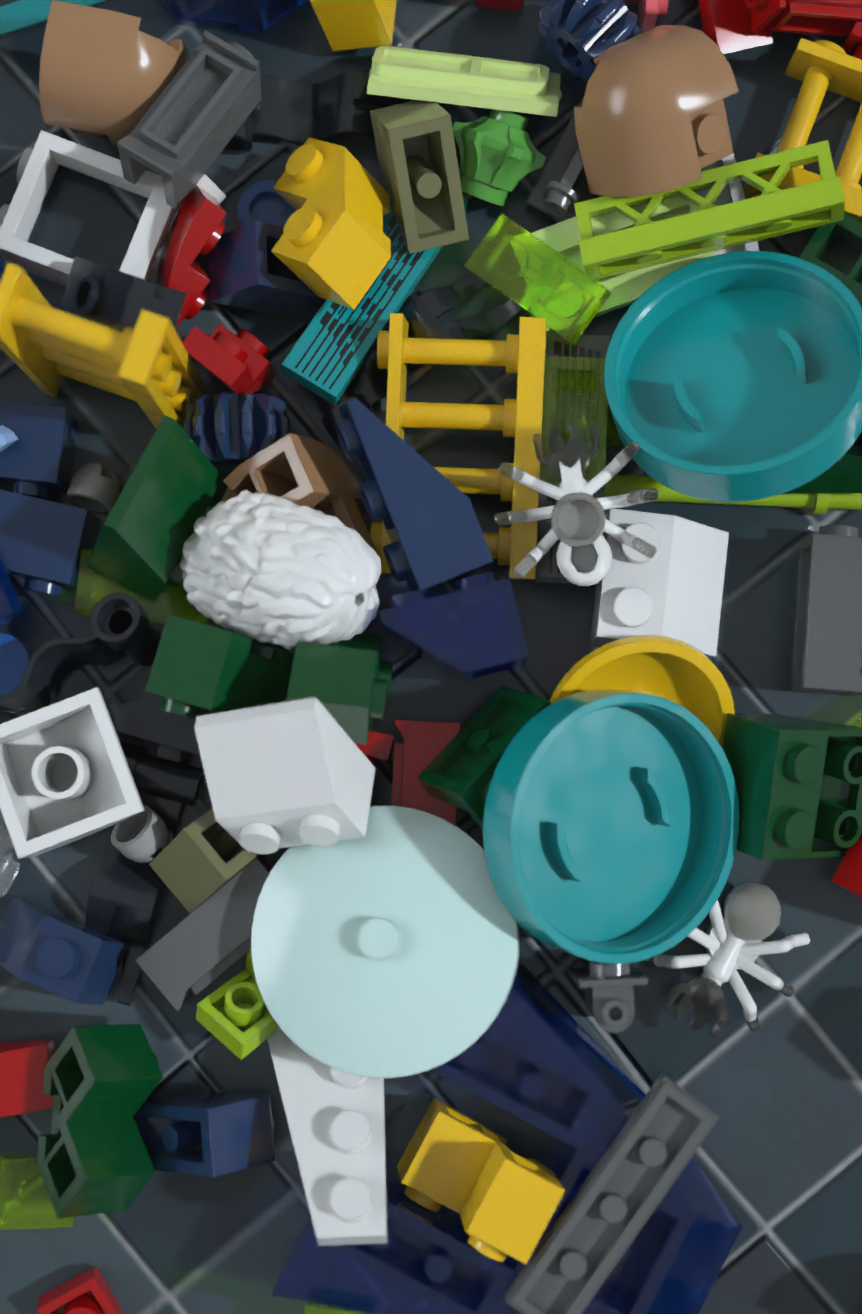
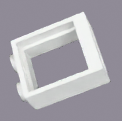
[0,130,185,286]

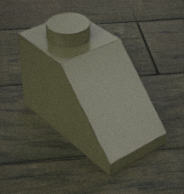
[370,100,469,254]
[149,808,263,914]

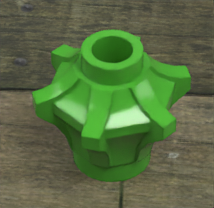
[452,109,547,206]

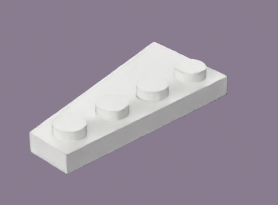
[267,1027,387,1246]

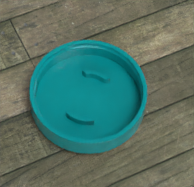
[604,251,862,502]
[483,690,739,964]

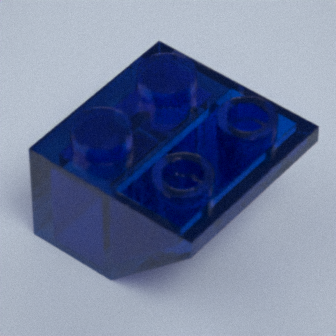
[380,573,529,682]

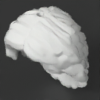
[179,490,381,649]

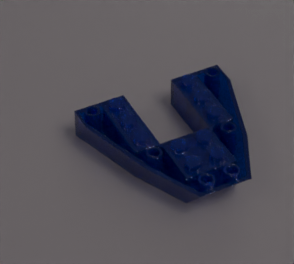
[272,960,742,1314]

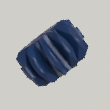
[538,0,643,84]
[182,392,290,467]

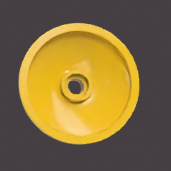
[550,635,735,748]

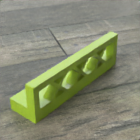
[574,140,845,281]

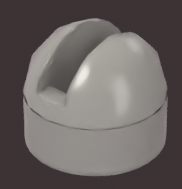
[66,462,121,515]
[111,805,169,863]

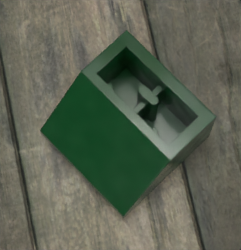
[722,713,862,860]

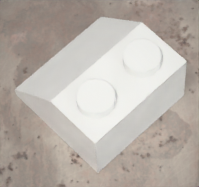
[590,508,729,658]
[0,687,145,859]
[194,697,375,854]

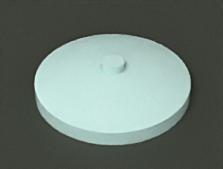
[251,806,519,1078]

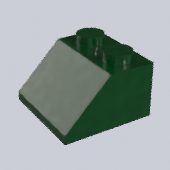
[87,415,223,602]

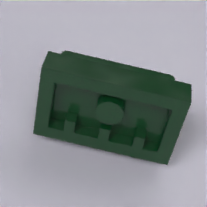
[417,686,551,831]

